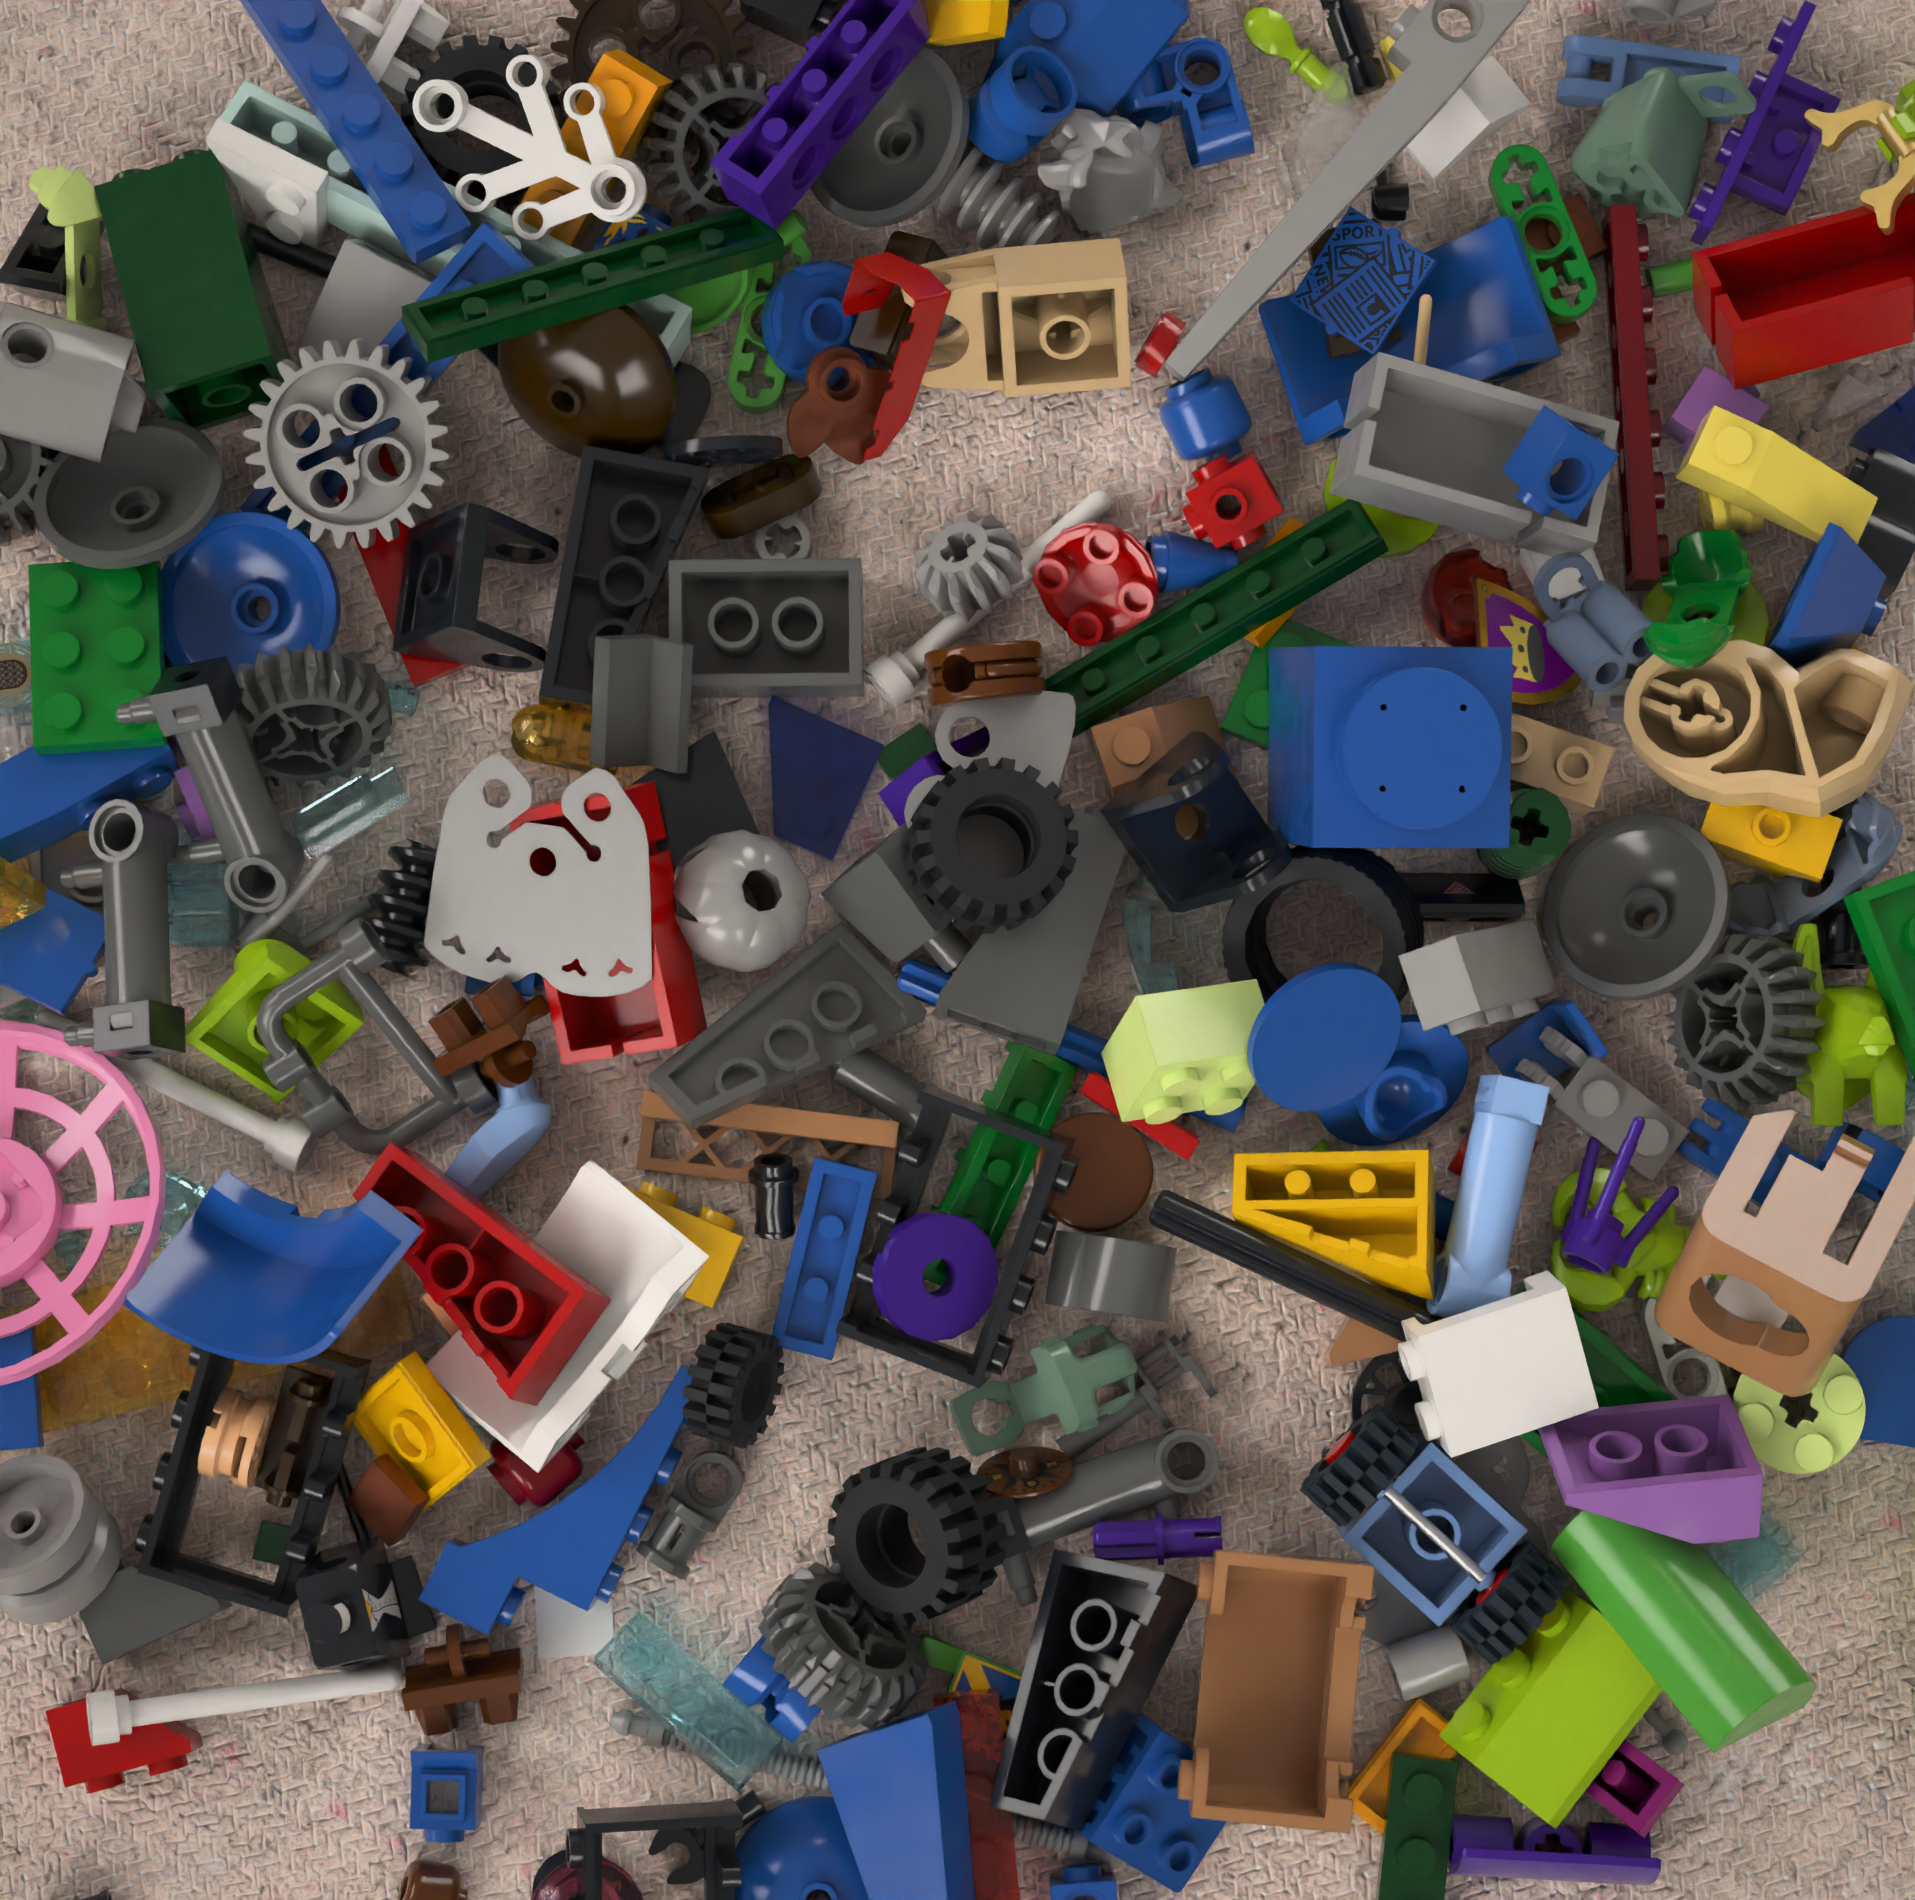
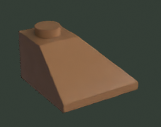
[1088,696,1239,856]

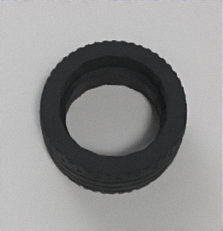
[1222,845,1425,1004]

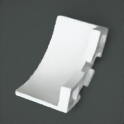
[426,1161,710,1473]

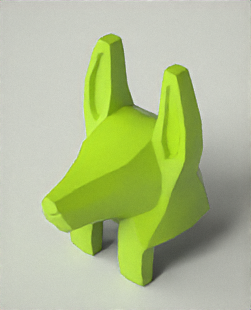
[1792,923,1908,1127]

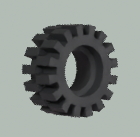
[683,1322,784,1449]

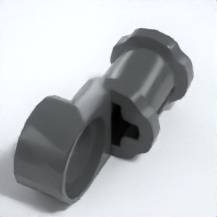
[636,1451,743,1580]

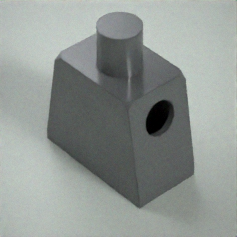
[821,822,973,973]

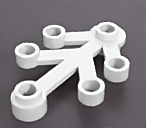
[413,54,647,240]

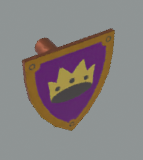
[1473,578,1582,707]

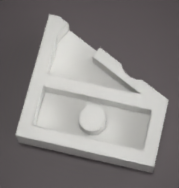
[206,118,329,249]

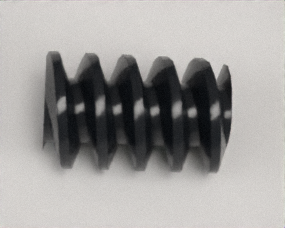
[363,838,437,981]

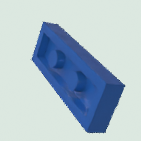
[772,1155,879,1360]

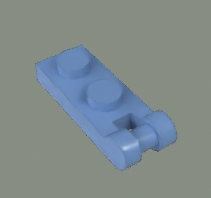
[1556,35,1741,125]

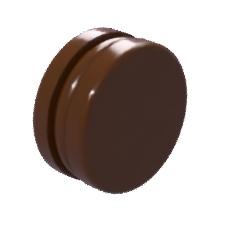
[924,640,1046,707]
[1034,1112,1154,1232]

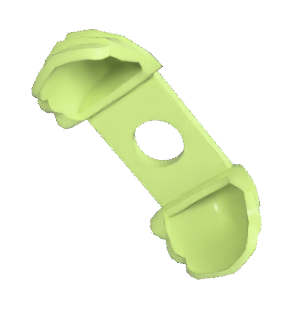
[29,165,108,331]

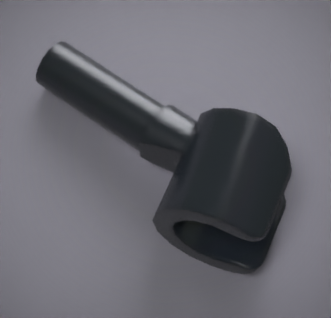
[1371,170,1409,221]

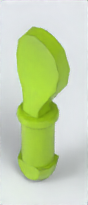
[1243,7,1351,106]

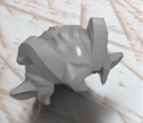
[1038,108,1184,238]

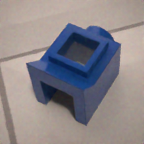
[410,1744,484,1843]

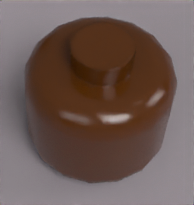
[398,1859,467,1900]

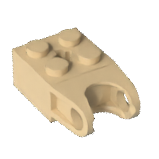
[901,237,1132,398]

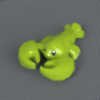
[1549,1168,1727,1312]

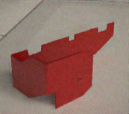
[842,252,951,461]

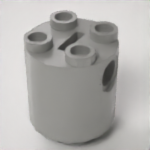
[0,301,148,463]

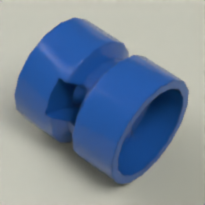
[968,45,1078,163]
[723,1636,822,1743]

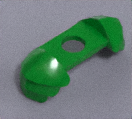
[1643,529,1753,671]

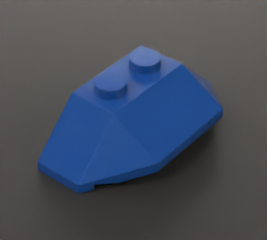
[982,0,1190,128]

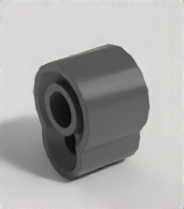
[1045,1230,1177,1322]

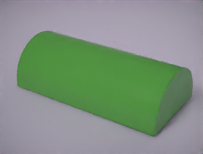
[1550,1510,1816,1753]

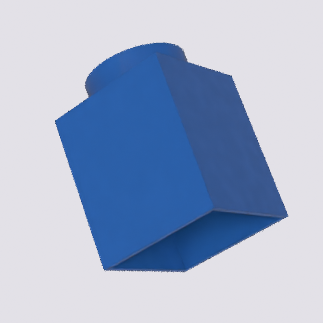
[1267,646,1513,848]

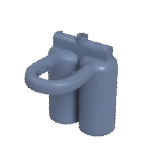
[1533,552,1654,693]

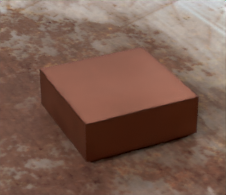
[346,1453,430,1547]

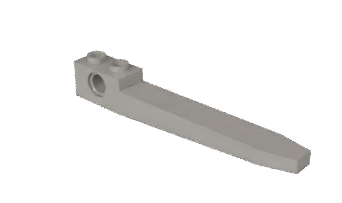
[1163,0,1530,382]

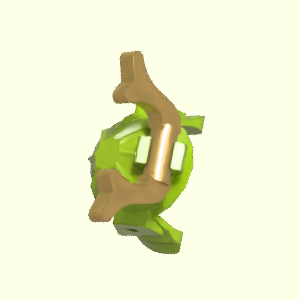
[1804,80,1915,235]

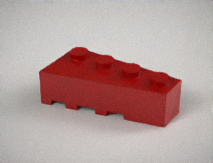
[352,1142,612,1406]

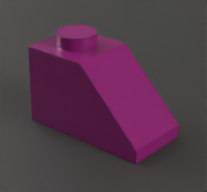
[1585,1739,1684,1838]

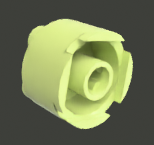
[1733,1353,1866,1474]

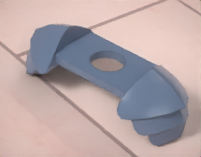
[1726,791,1904,940]

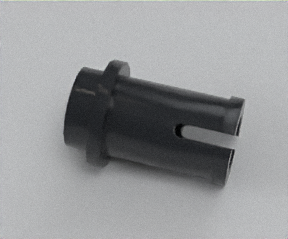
[748,1153,800,1240]

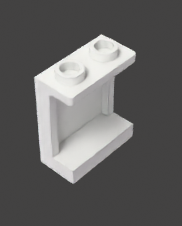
[1398,1270,1599,1458]

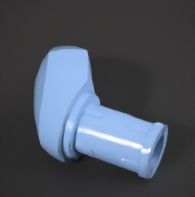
[445,1075,552,1198]

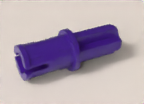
[1093,1513,1223,1565]

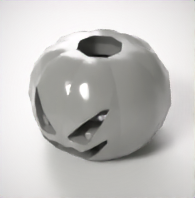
[673,830,811,972]

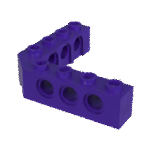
[710,0,931,230]

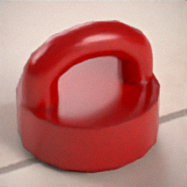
[1134,312,1186,377]

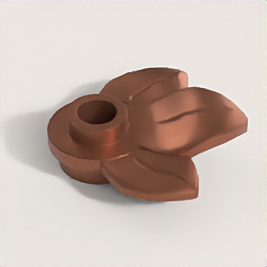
[787,346,894,465]

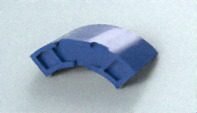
[1258,216,1561,446]
[124,1170,423,1364]

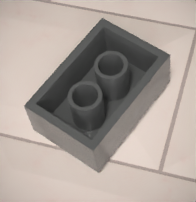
[669,558,864,698]

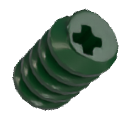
[1475,788,1571,880]

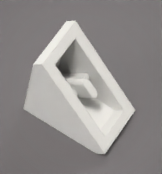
[1405,55,1531,182]

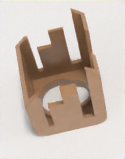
[1654,1109,1915,1396]

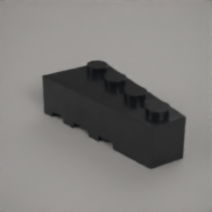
[539,445,710,715]
[989,1549,1196,1831]

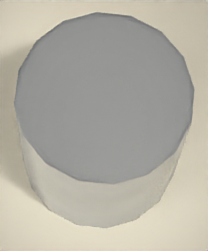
[1384,1624,1471,1702]

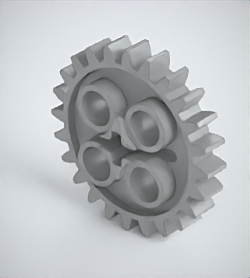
[243,338,455,549]

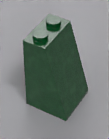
[94,149,291,431]

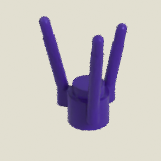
[1560,1116,1679,1276]

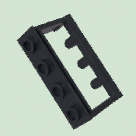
[835,1085,1080,1388]
[135,1345,372,1618]
[565,1798,743,1900]

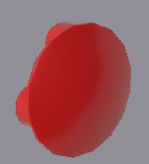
[1033,522,1158,647]

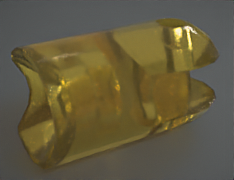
[511,703,618,777]

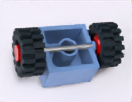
[1300,1404,1569,1664]

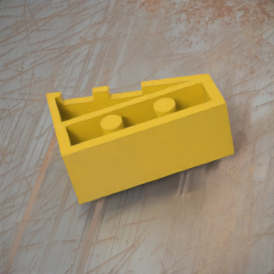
[1232,1150,1436,1301]

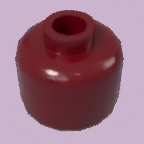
[486,1431,585,1507]

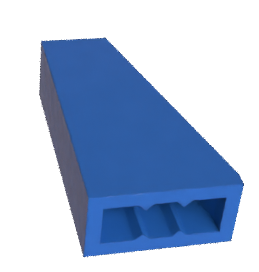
[817,1700,976,1900]

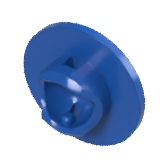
[1247,963,1402,1112]
[1317,1014,1469,1146]

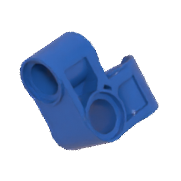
[1117,38,1255,169]

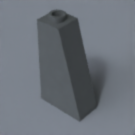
[933,807,1126,1056]

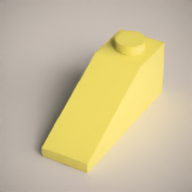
[1675,405,1878,544]

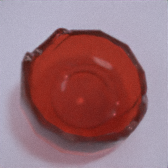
[1420,548,1514,647]

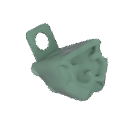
[1571,67,1757,220]

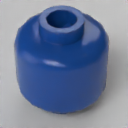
[1159,368,1252,462]

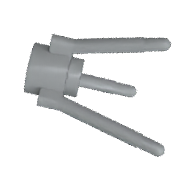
[235,840,391,955]

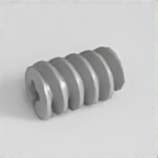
[938,146,1062,249]

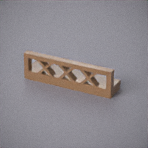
[636,1090,900,1200]

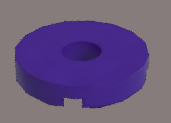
[872,1210,998,1341]

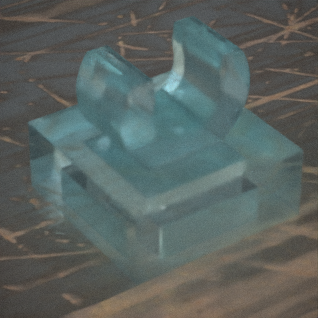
[124,1168,209,1249]

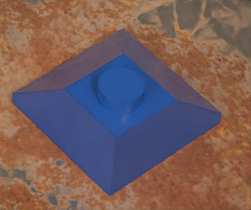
[1766,522,1888,668]

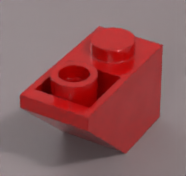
[46,1688,203,1794]

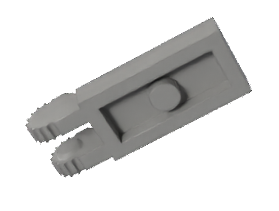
[1515,1026,1690,1182]

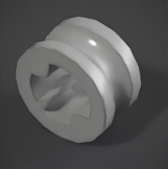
[755,514,812,559]

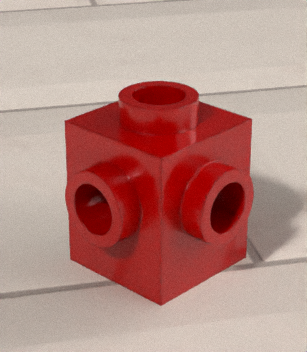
[1181,450,1284,551]

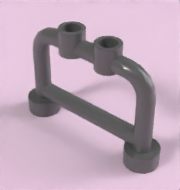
[256,916,499,1155]

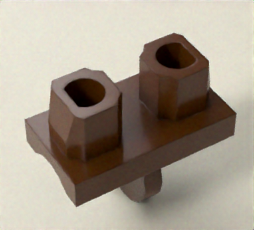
[428,975,550,1088]
[401,1623,524,1736]

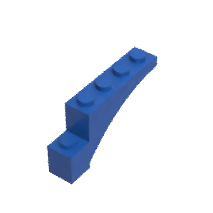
[418,1365,692,1635]

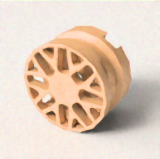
[197,1387,277,1488]

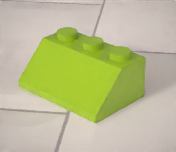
[1438,1587,1663,1830]

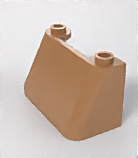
[1177,1549,1375,1834]

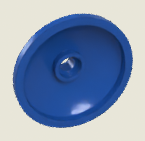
[161,512,341,676]
[735,1796,869,1900]

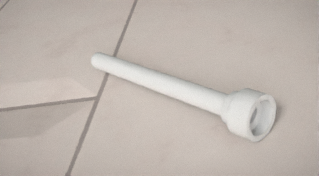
[864,490,1112,709]
[35,1010,318,1173]
[86,1664,403,1746]

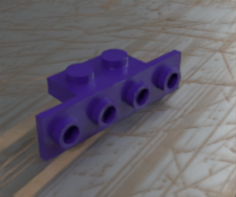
[1688,0,1841,246]

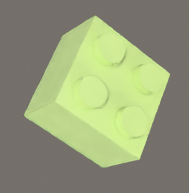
[1101,979,1265,1124]

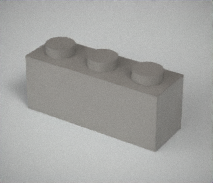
[1398,919,1558,1036]

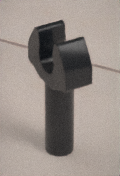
[648,1790,767,1884]

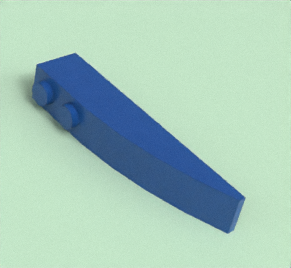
[0,743,180,867]

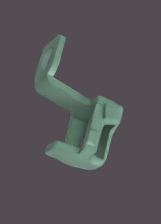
[950,1324,1138,1457]

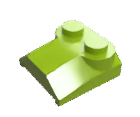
[185,939,364,1104]

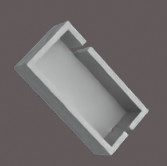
[1330,352,1620,557]

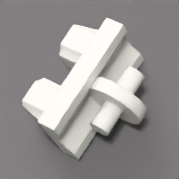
[336,0,450,104]

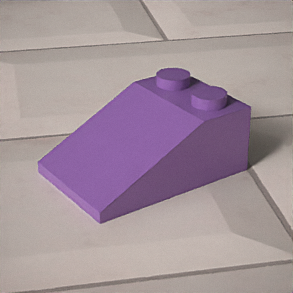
[1538,1395,1763,1544]

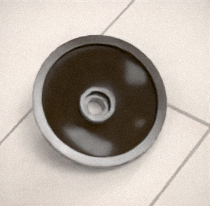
[498,305,677,458]

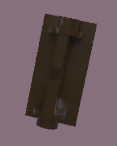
[254,1365,334,1508]

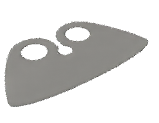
[904,691,1076,878]

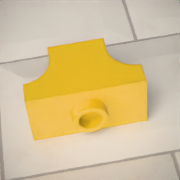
[1699,802,1843,883]

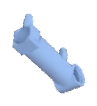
[1426,1074,1550,1318]

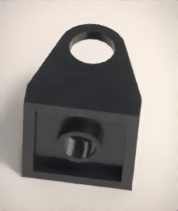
[393,502,560,672]
[1100,731,1294,913]

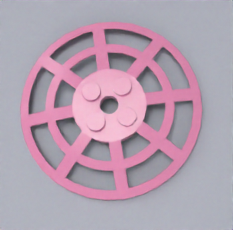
[0,1020,166,1386]

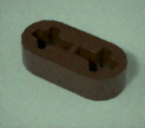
[701,454,822,539]

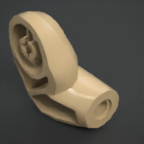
[1623,639,1915,818]

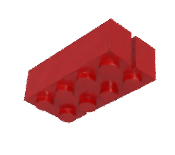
[1692,193,1915,390]
[509,781,707,1065]

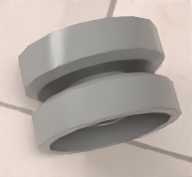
[0,1453,123,1625]

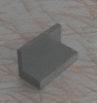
[589,634,693,773]

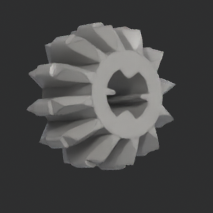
[914,510,1024,622]

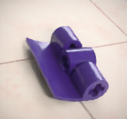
[1448,1814,1661,1886]

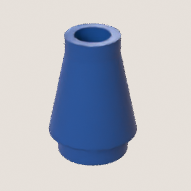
[1144,530,1239,593]

